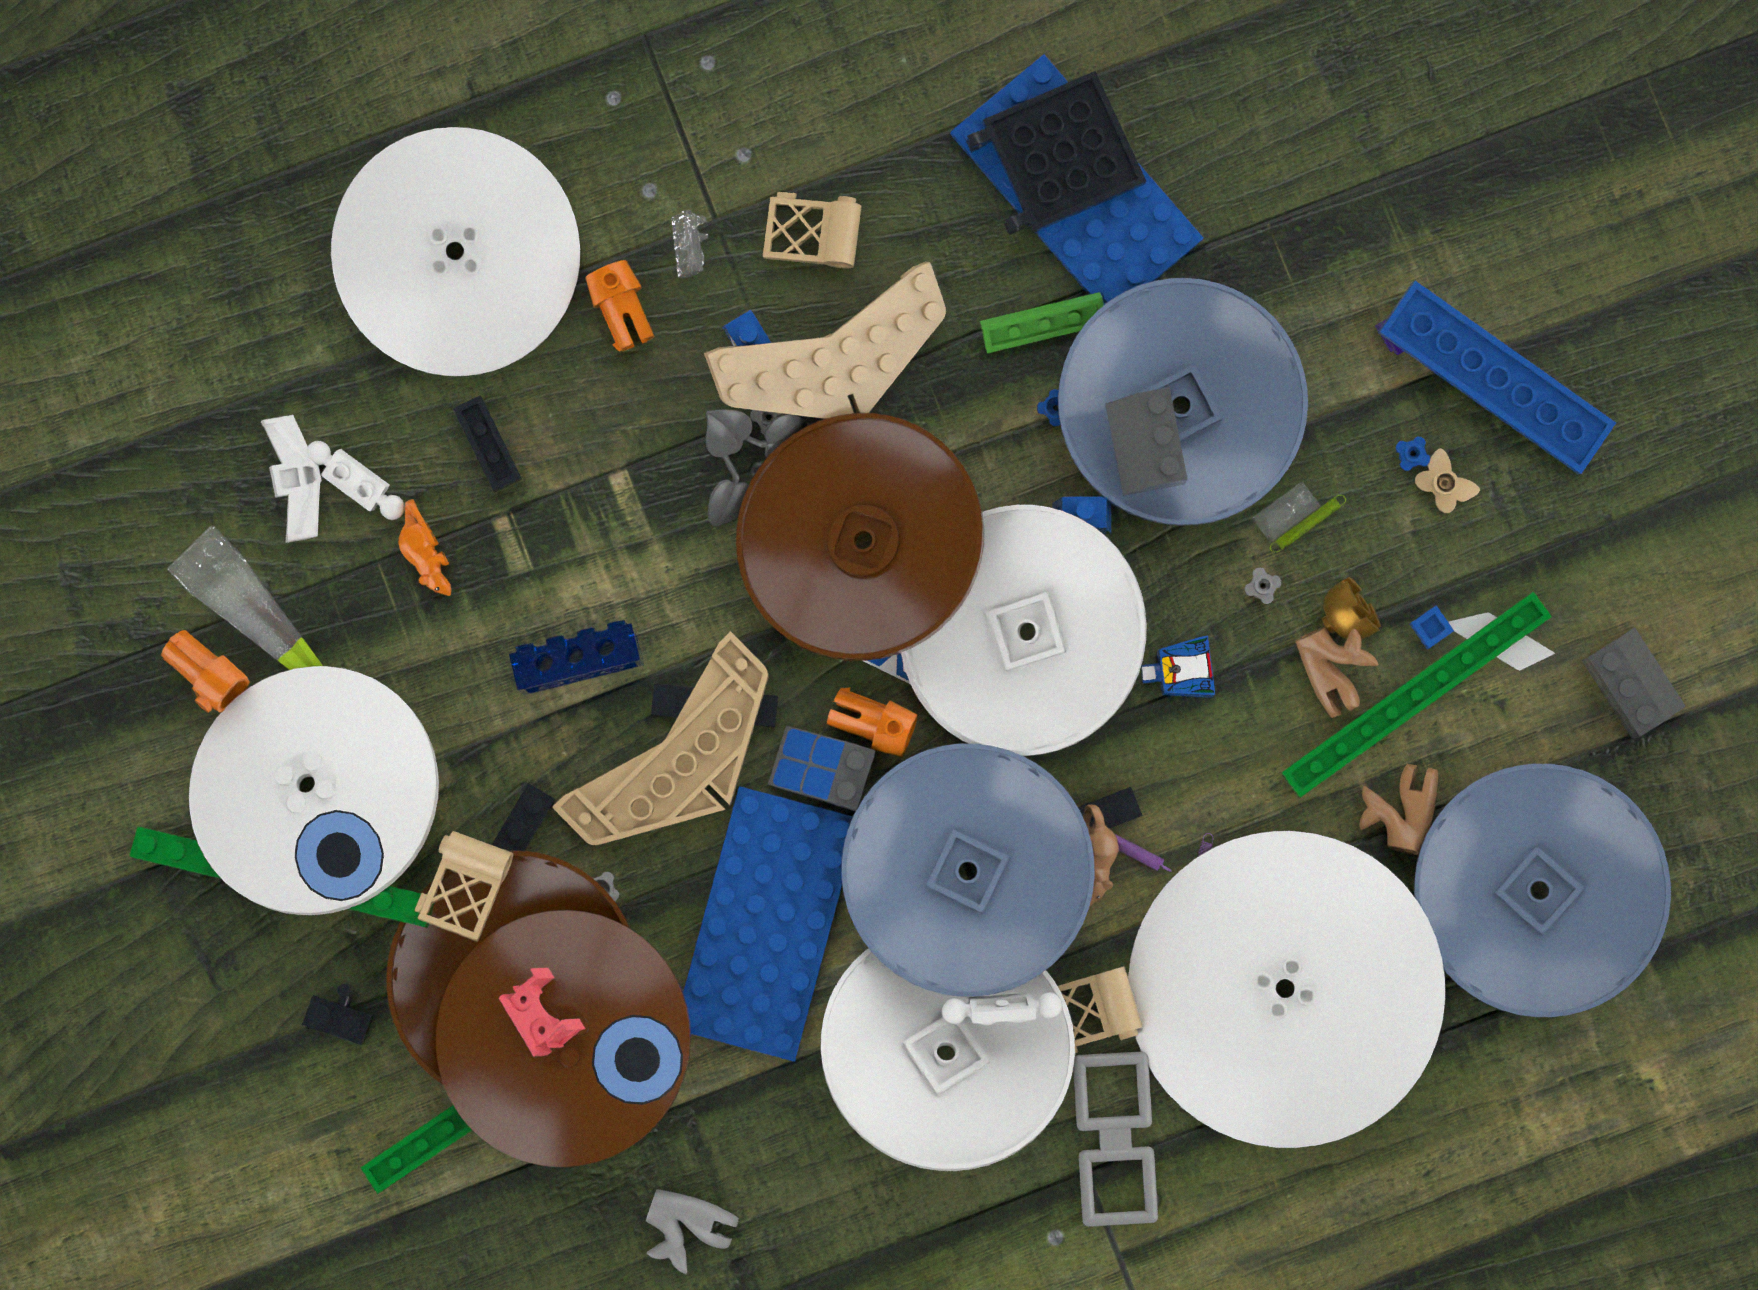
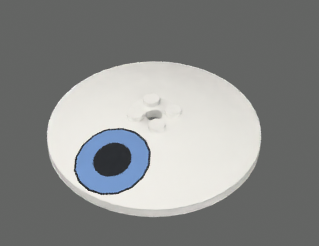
[189,666,439,915]

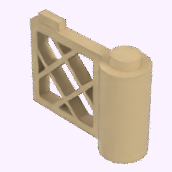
[763,192,861,268]
[415,831,513,942]
[1058,966,1142,1053]

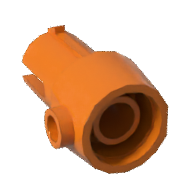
[585,260,655,352]
[161,630,250,713]
[827,687,918,757]

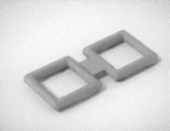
[1073,1051,1158,1227]

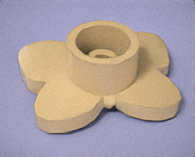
[1415,448,1480,513]

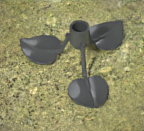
[706,409,807,526]

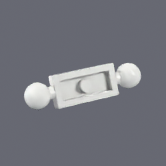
[308,441,405,520]
[942,992,1062,1025]

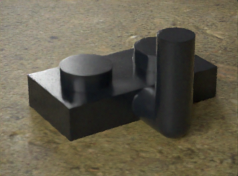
[302,984,373,1045]

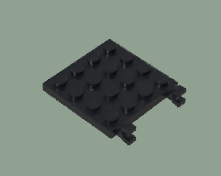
[966,71,1147,236]

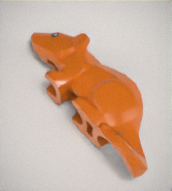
[398,499,452,596]

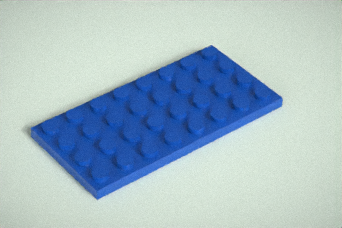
[950,54,1204,305]
[683,786,853,1062]

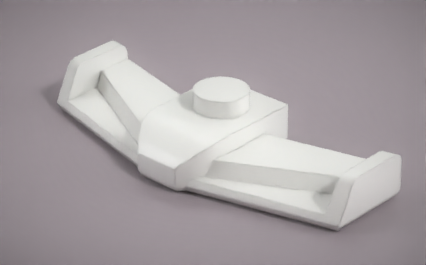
[261,415,322,543]

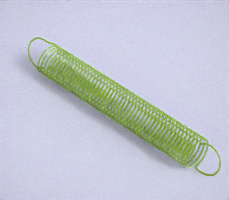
[1270,495,1346,552]

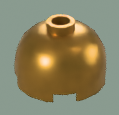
[1322,577,1381,640]

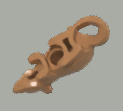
[1083,805,1119,907]

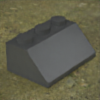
[1105,387,1188,496]
[1582,627,1685,739]

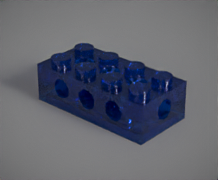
[509,620,645,696]

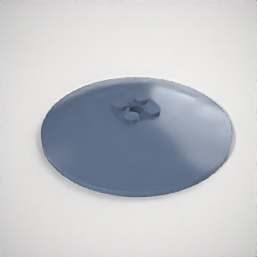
[1058,278,1308,526]
[842,744,1095,997]
[1414,764,1671,1017]

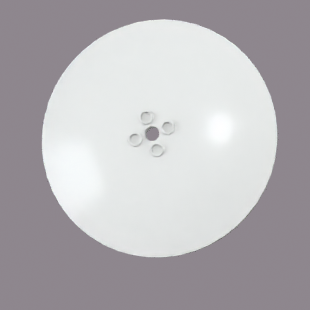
[1128,831,1445,1148]

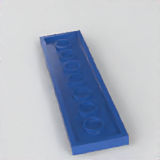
[1378,281,1616,474]

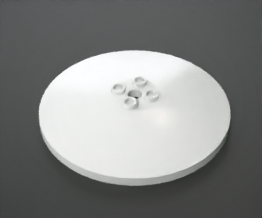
[331,127,580,376]

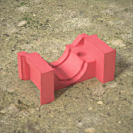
[499,968,585,1056]

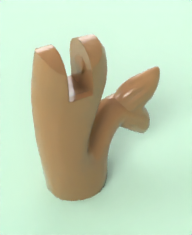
[1295,627,1378,718]
[1359,764,1439,855]

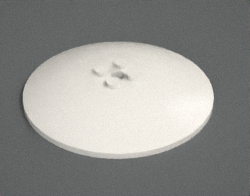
[901,505,1147,756]
[821,948,1075,1171]

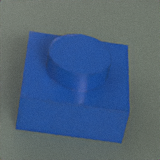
[1409,606,1454,649]

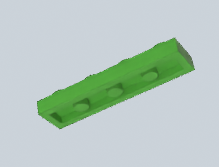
[980,292,1104,353]

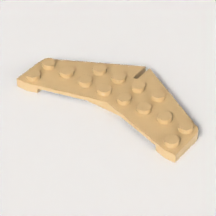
[704,261,946,419]
[552,631,769,845]

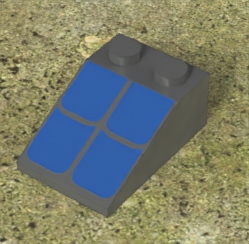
[768,725,876,812]

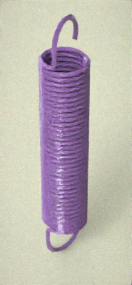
[1115,834,1171,872]

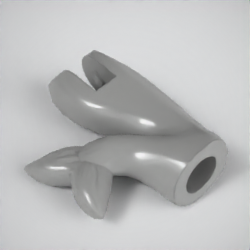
[646,1189,739,1274]

